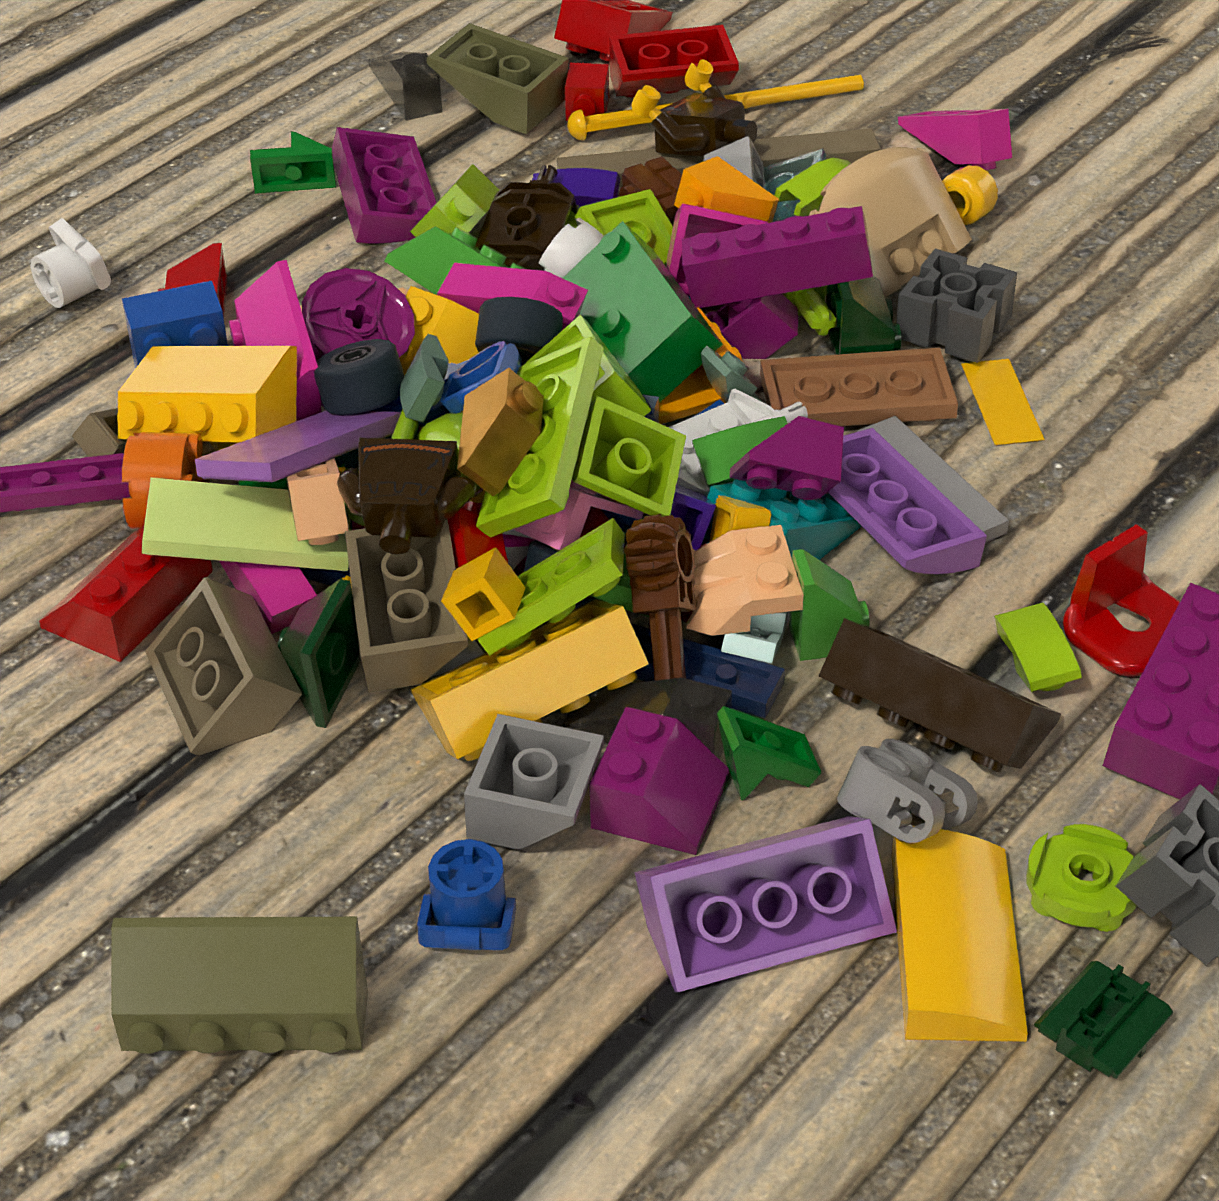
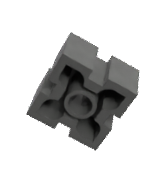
[896,248,1017,363]
[1115,784,1219,965]

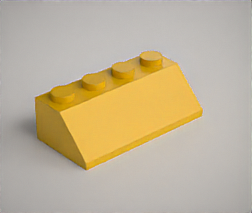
[117,346,297,443]
[411,599,649,761]

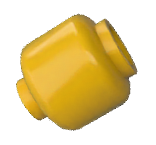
[942,165,998,225]

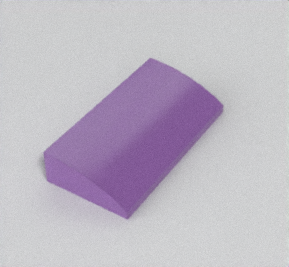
[828,428,987,574]

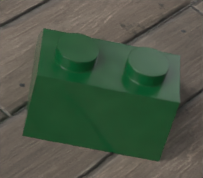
[826,275,901,355]

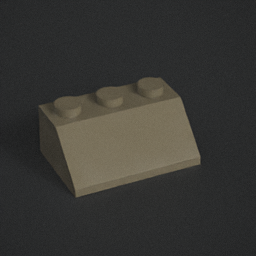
[345,519,468,693]
[145,577,302,756]

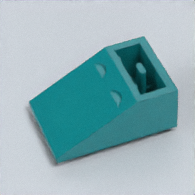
[701,479,862,560]

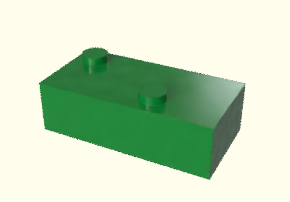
[563,221,723,403]

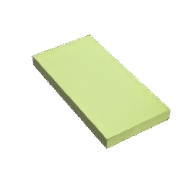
[142,477,350,571]

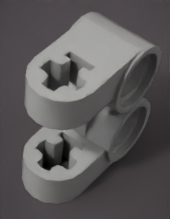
[837,739,978,843]

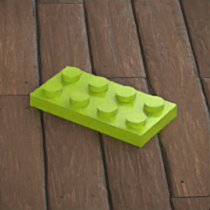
[476,336,604,537]

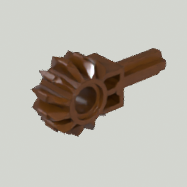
[623,514,697,690]

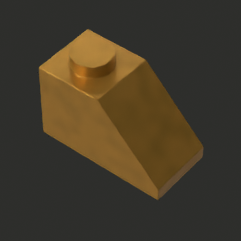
[457,368,544,496]

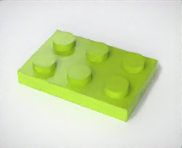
[477,518,625,656]

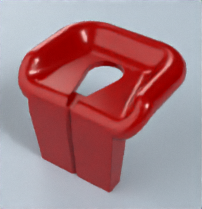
[1063,524,1180,677]

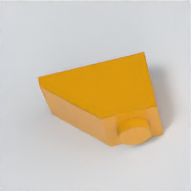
[674,156,779,223]

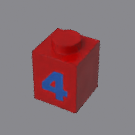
[565,63,609,121]

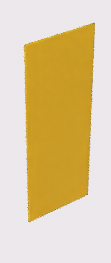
[961,359,1045,445]

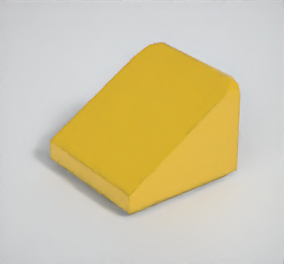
[709,495,771,542]

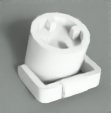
[30,218,111,308]

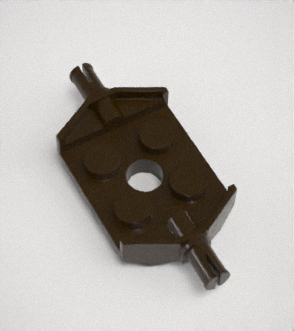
[475,165,578,271]

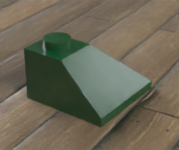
[278,579,361,728]

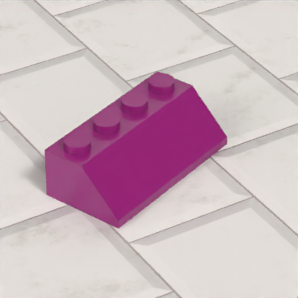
[682,206,873,308]

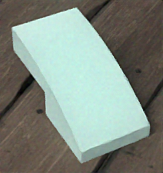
[721,612,789,664]

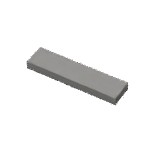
[857,416,1009,543]

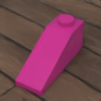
[898,109,1012,170]
[437,263,588,330]

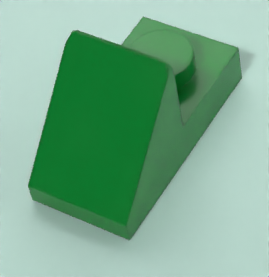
[250,131,336,194]
[717,706,822,800]

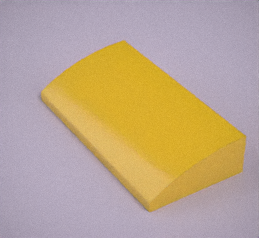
[891,826,1028,1042]

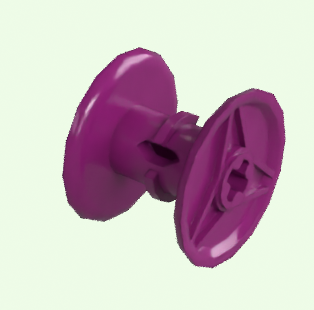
[302,268,415,407]

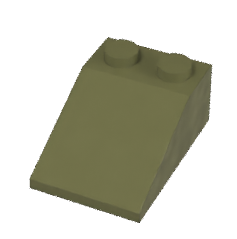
[427,23,569,134]

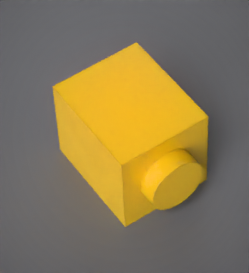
[441,547,526,641]

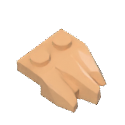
[686,525,804,636]

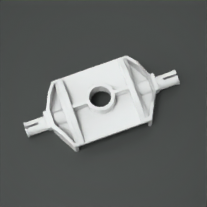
[669,389,808,497]

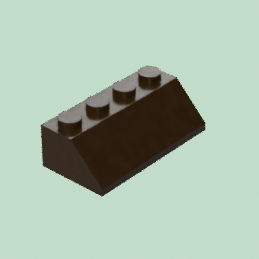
[819,618,1061,773]

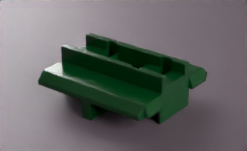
[1034,961,1173,1079]

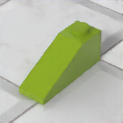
[410,164,499,237]

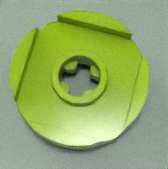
[1026,824,1137,932]

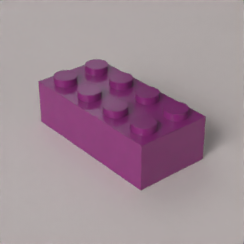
[1102,582,1219,799]

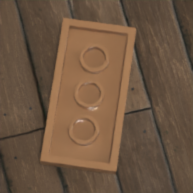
[760,348,958,427]

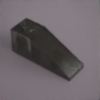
[368,51,442,121]
[562,677,732,759]

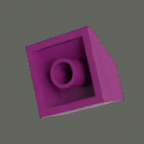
[589,707,729,855]

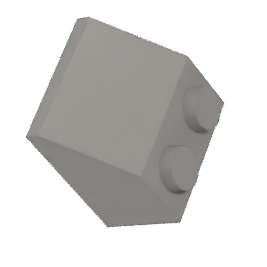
[464,714,604,850]

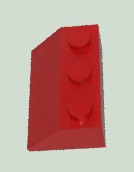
[609,25,739,98]
[39,526,213,662]

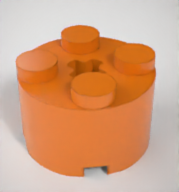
[122,432,210,529]

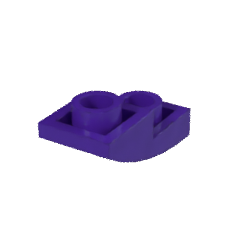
[532,168,621,208]

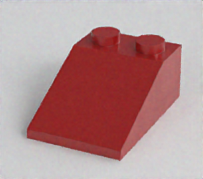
[554,0,673,62]

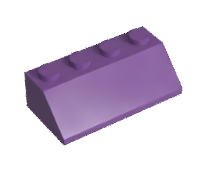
[634,816,897,992]

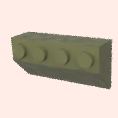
[111,916,368,1054]

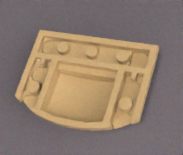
[809,147,972,297]

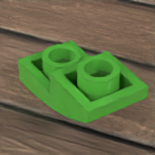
[692,416,788,489]

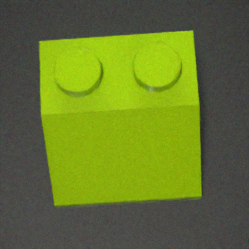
[572,396,686,516]

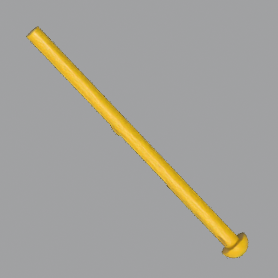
[567,75,864,140]

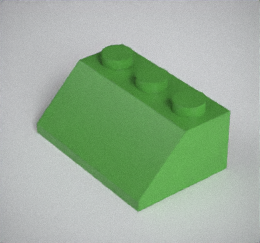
[384,226,525,295]

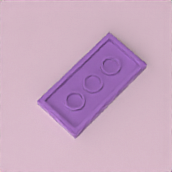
[195,410,401,482]

